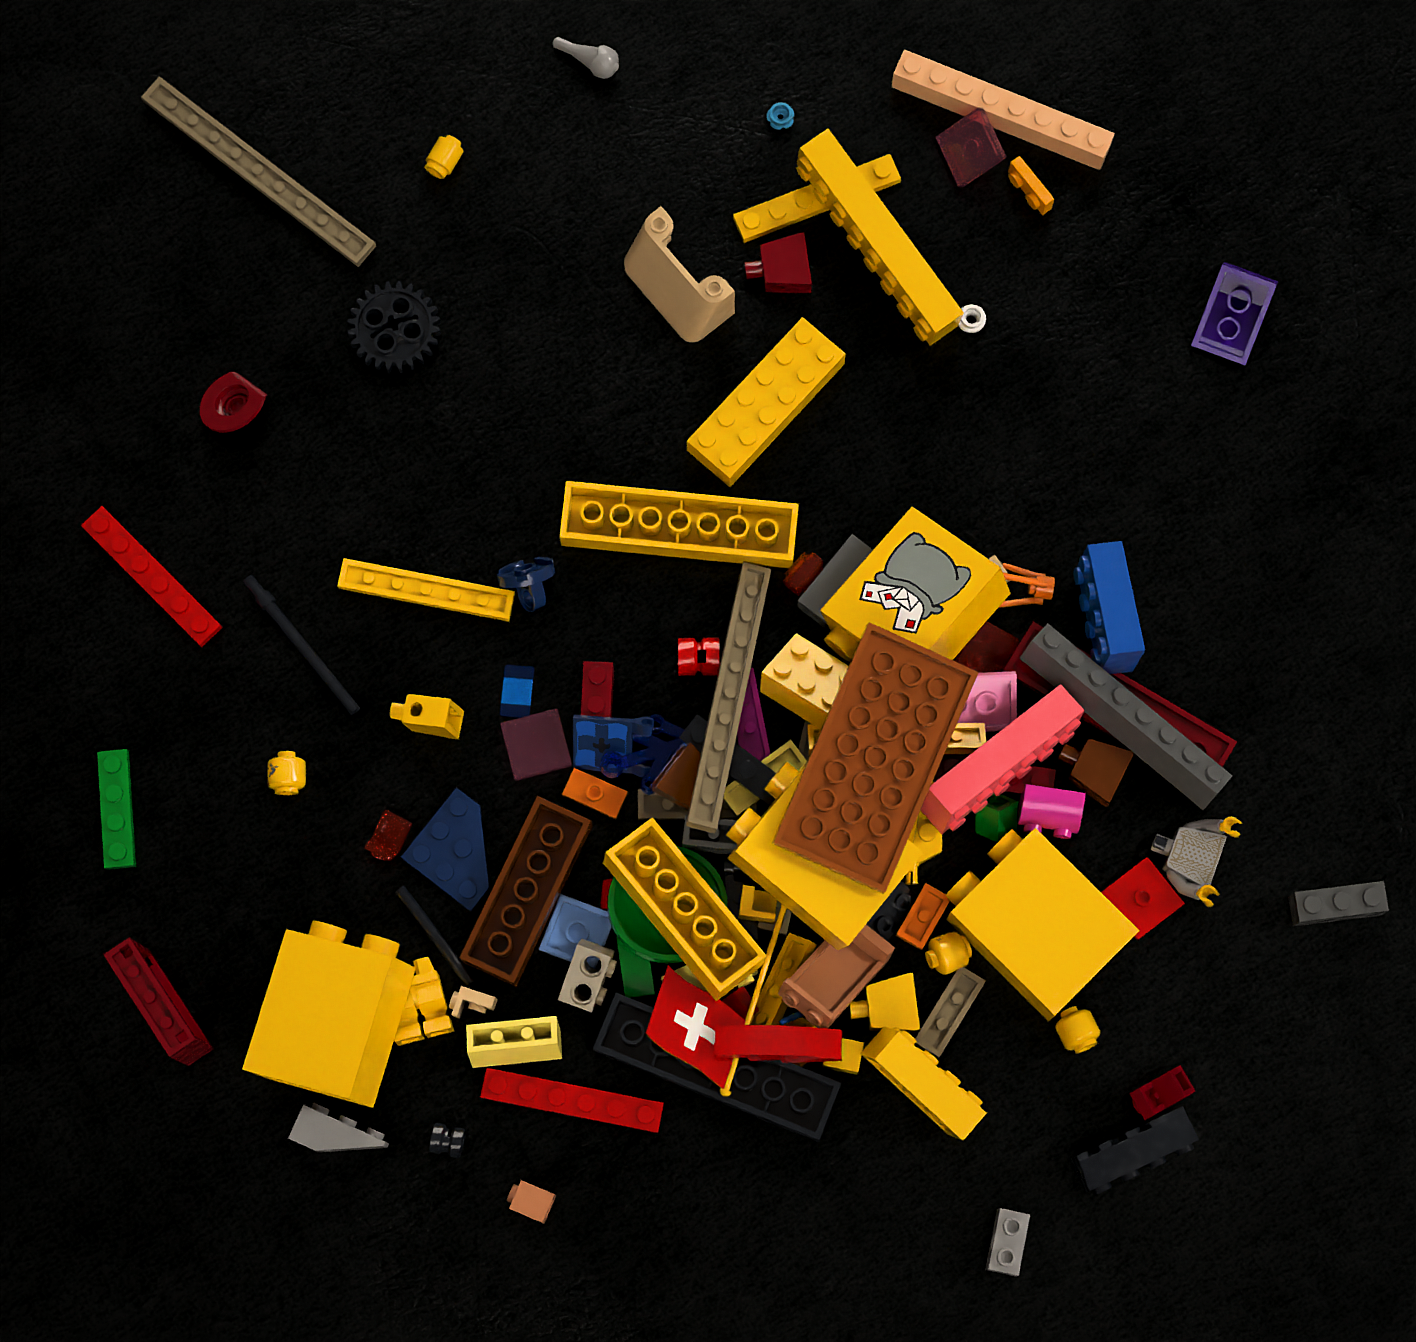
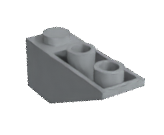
[288,1103,389,1152]

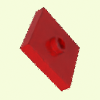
[1101,857,1185,940]

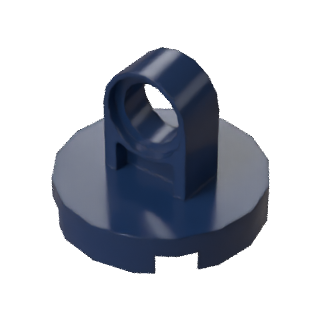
[497,557,556,612]

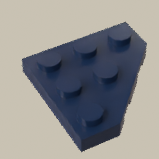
[401,787,490,913]

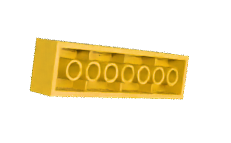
[796,129,964,346]
[560,481,799,569]

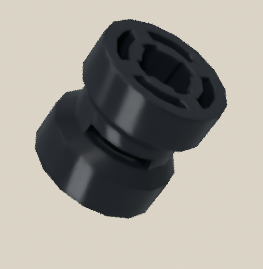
[429,1123,466,1158]

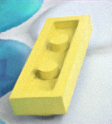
[724,740,807,817]

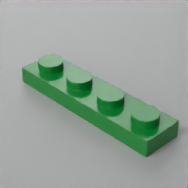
[97,749,136,870]

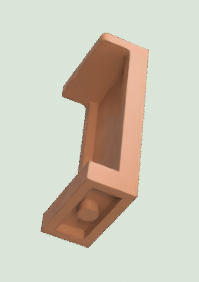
[778,925,895,1028]

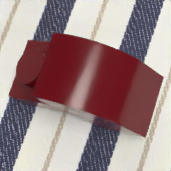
[1129,1065,1196,1120]

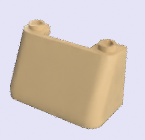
[624,206,735,342]

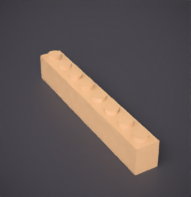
[892,49,1115,170]

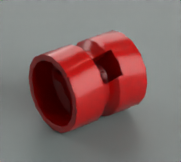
[678,637,720,676]

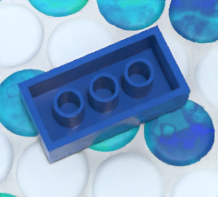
[1074,541,1145,674]

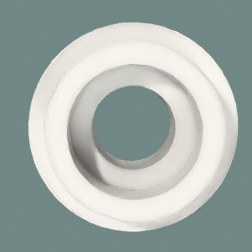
[959,304,986,333]

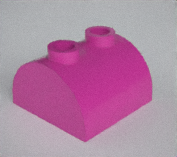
[1017,784,1086,839]

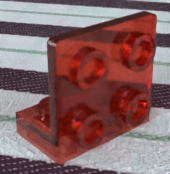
[953,621,1019,673]

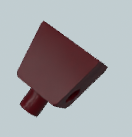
[744,232,812,293]

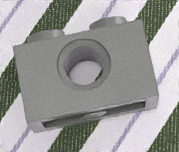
[985,1208,1030,1276]

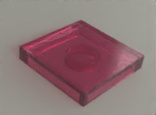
[935,107,1006,187]
[500,708,572,781]

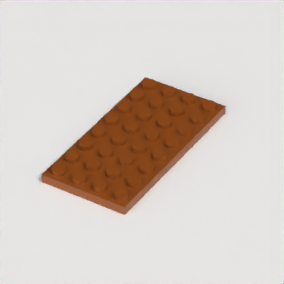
[772,622,979,894]

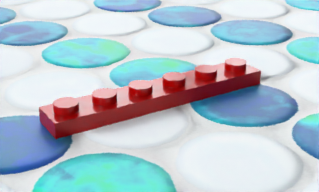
[81,506,223,648]
[480,1068,664,1133]

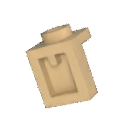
[449,986,498,1019]

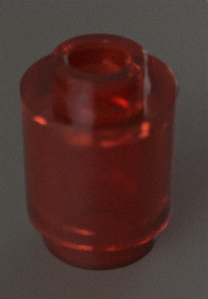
[782,552,824,596]

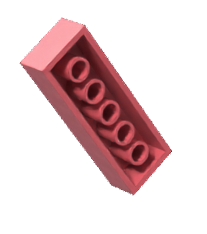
[921,684,1085,834]

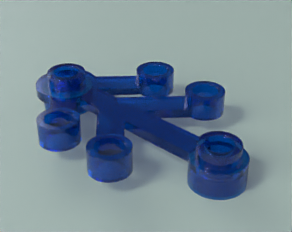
[600,714,686,795]

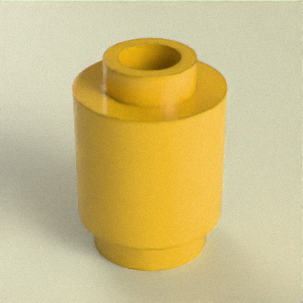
[425,135,464,179]

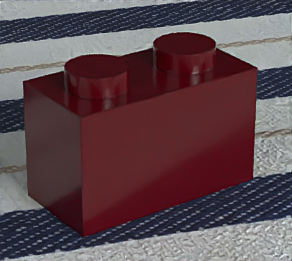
[581,661,614,717]

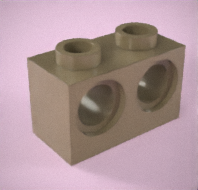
[558,939,617,1012]

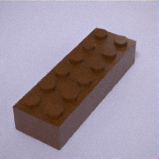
[459,796,593,987]

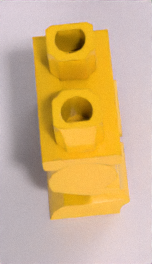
[394,957,454,1046]

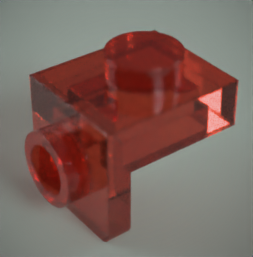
[364,810,412,861]

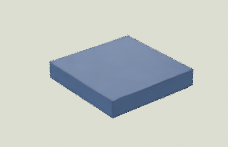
[539,894,612,969]

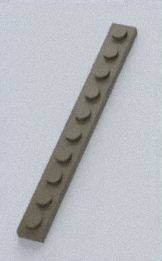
[141,77,376,267]
[685,561,771,834]

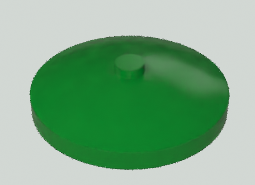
[607,846,727,963]

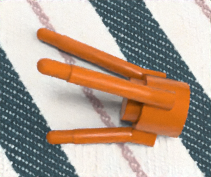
[998,563,1055,608]

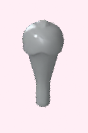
[553,37,619,79]

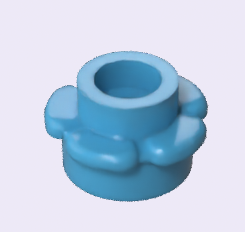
[767,102,794,130]

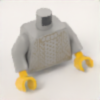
[1151,816,1242,907]

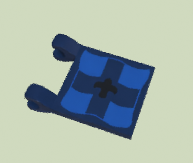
[573,715,654,778]

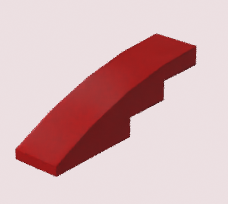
[715,1025,842,1063]

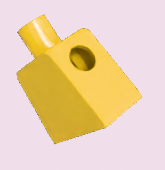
[390,694,464,740]
[849,973,920,1033]

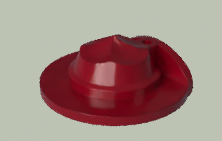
[200,372,267,433]

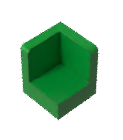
[975,794,1018,843]

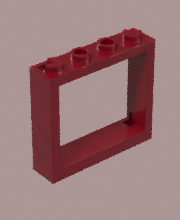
[103,937,213,1066]

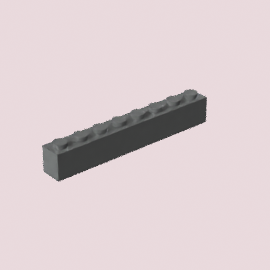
[1020,623,1232,810]

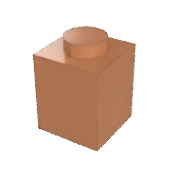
[507,1180,556,1224]

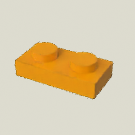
[1008,156,1054,215]

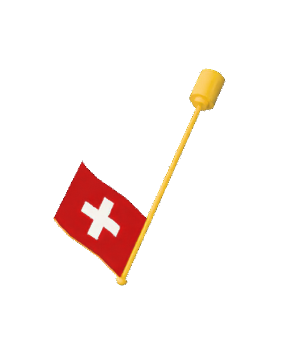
[646,904,787,1097]

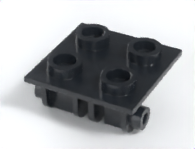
[866,881,918,941]

